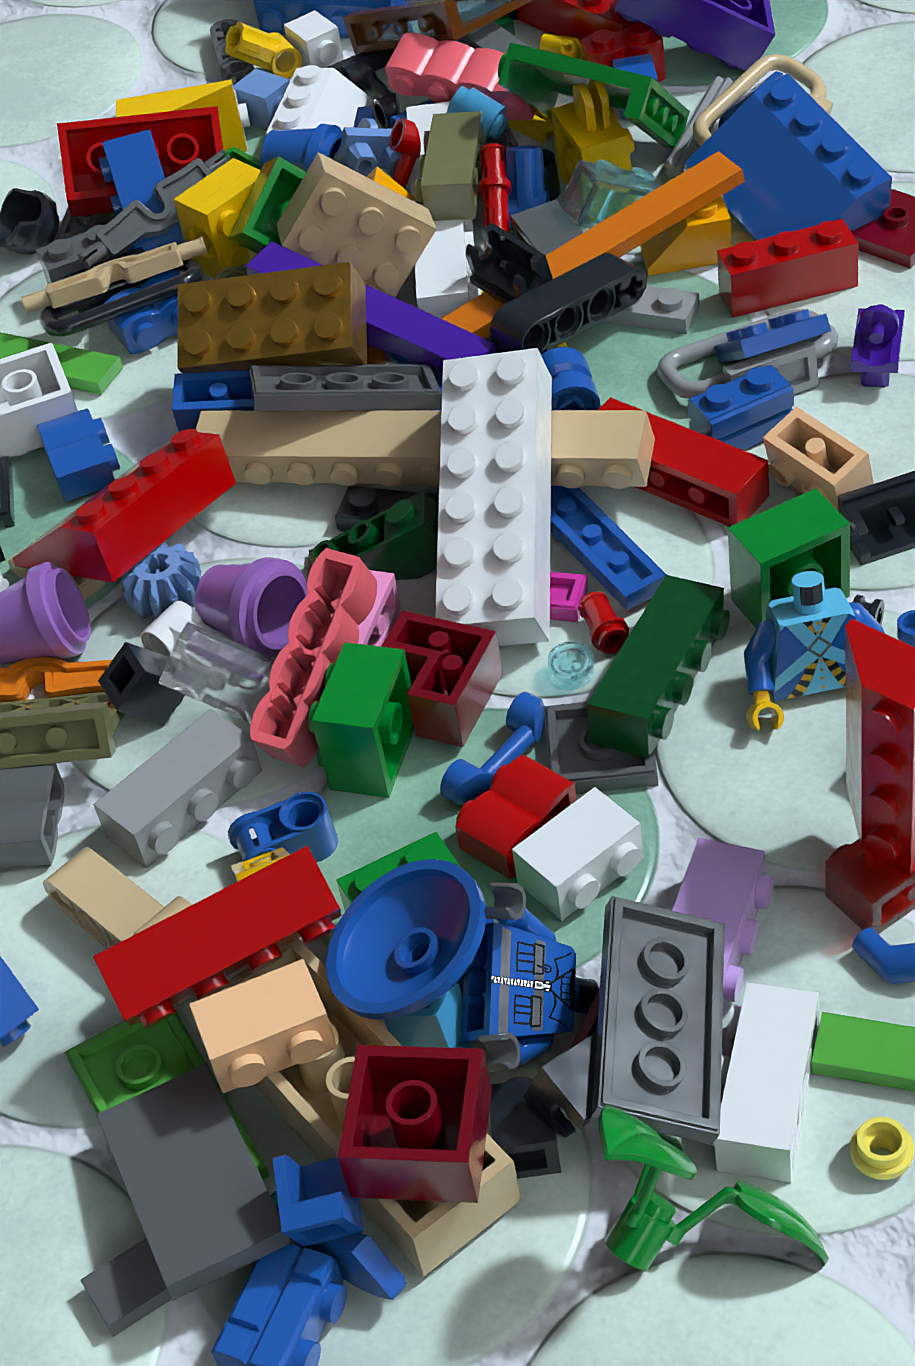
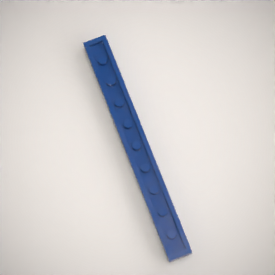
[384,350,667,611]

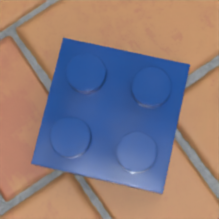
[714,309,831,363]

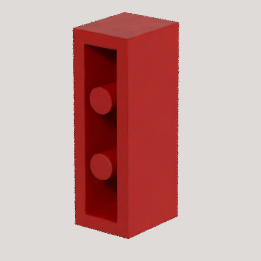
[717,219,859,318]

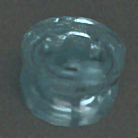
[548,641,594,690]

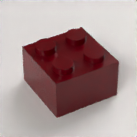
[338,1045,492,1203]

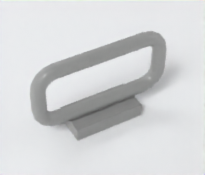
[657,309,839,399]

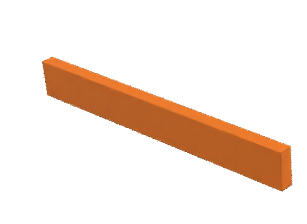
[441,151,745,339]

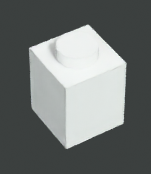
[284,10,344,68]

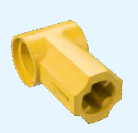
[225,22,302,79]

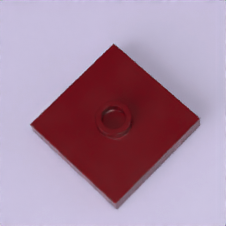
[851,188,915,269]

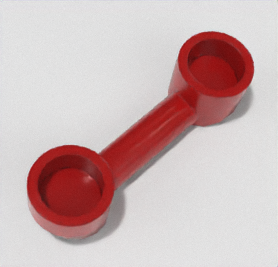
[389,118,421,189]

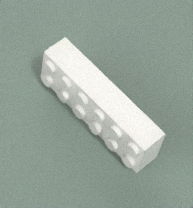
[435,348,552,646]

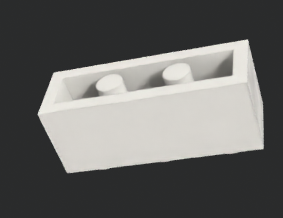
[705,982,819,1183]

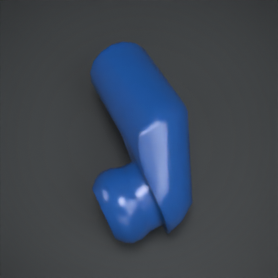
[852,928,915,984]

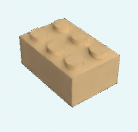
[276,152,437,298]

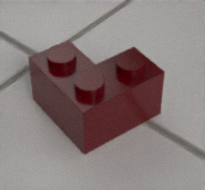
[381,610,503,747]

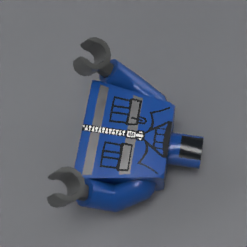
[461,883,599,1073]

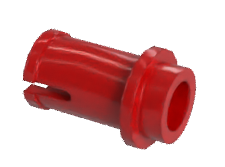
[578,592,629,654]

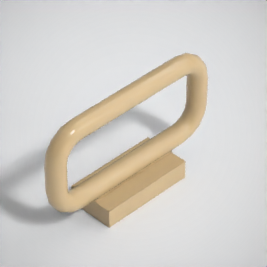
[693,54,834,146]

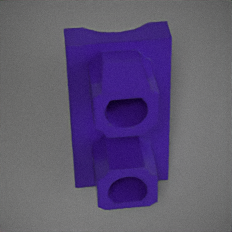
[851,304,905,387]

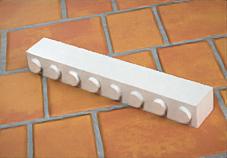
[406,101,479,319]

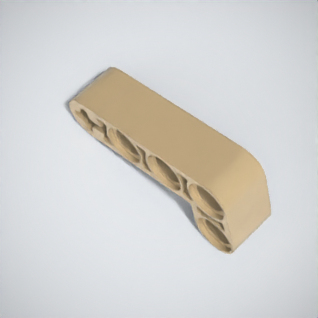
[43,847,192,1006]

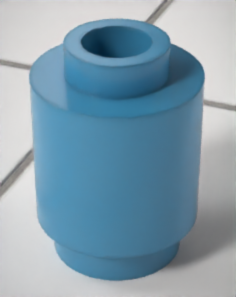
[447,86,509,143]

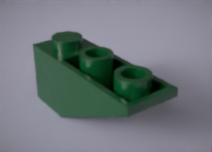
[307,490,439,581]

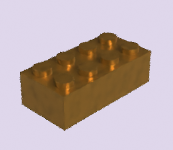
[177,262,367,373]

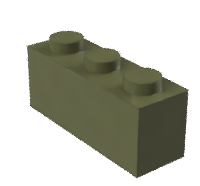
[415,111,486,221]

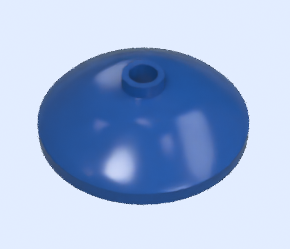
[326,859,486,1020]

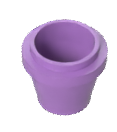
[195,557,308,658]
[0,562,91,665]

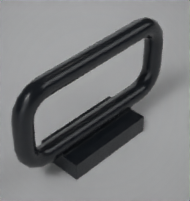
[39,247,203,337]

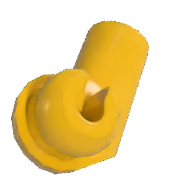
[540,33,583,60]

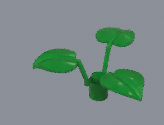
[598,1105,829,1271]

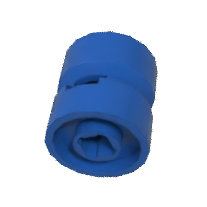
[541,347,601,410]

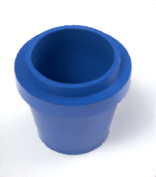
[260,123,342,172]

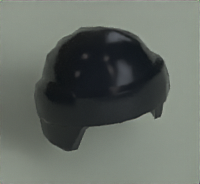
[0,188,59,255]

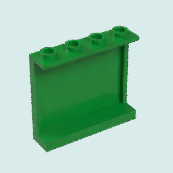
[497,42,690,149]

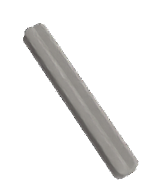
[665,76,733,179]

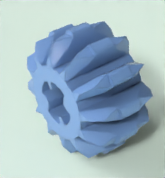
[120,541,202,619]

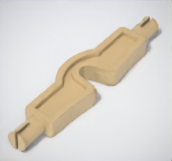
[21,236,208,314]

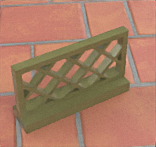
[0,692,125,769]

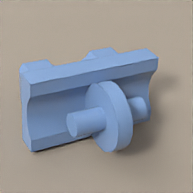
[333,118,401,177]

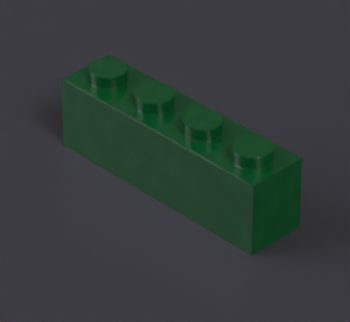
[587,575,730,758]

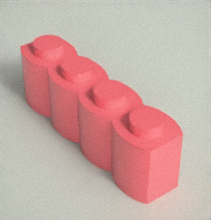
[385,33,537,121]
[250,548,377,767]

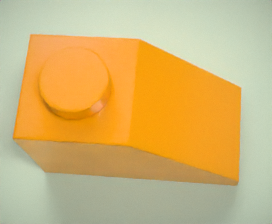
[640,196,732,276]

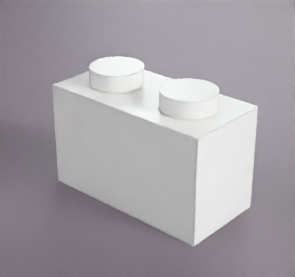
[512,787,644,921]

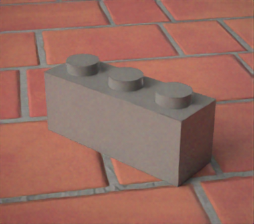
[93,709,262,868]

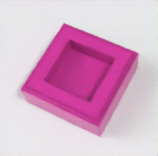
[550,572,589,622]

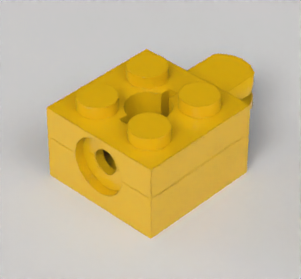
[551,80,637,220]
[173,158,261,279]

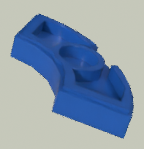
[270,1191,407,1300]

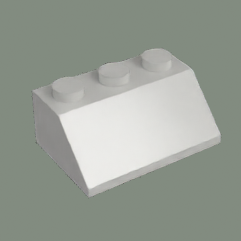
[266,65,375,136]

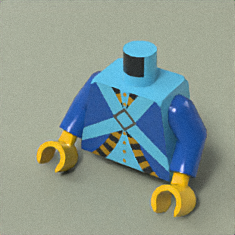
[743,571,885,731]

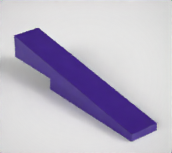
[246,241,496,369]

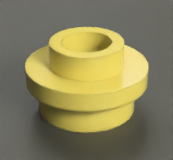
[850,1117,914,1180]

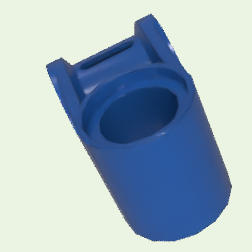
[228,792,338,862]

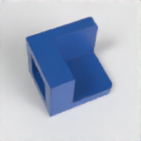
[273,1155,364,1247]

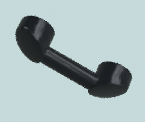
[341,61,400,129]

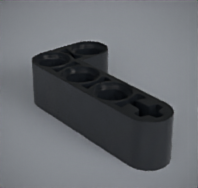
[490,252,647,354]

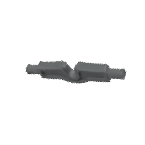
[78,149,231,269]

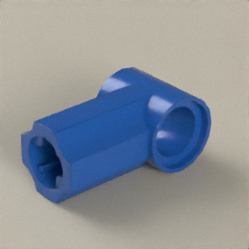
[506,145,550,231]

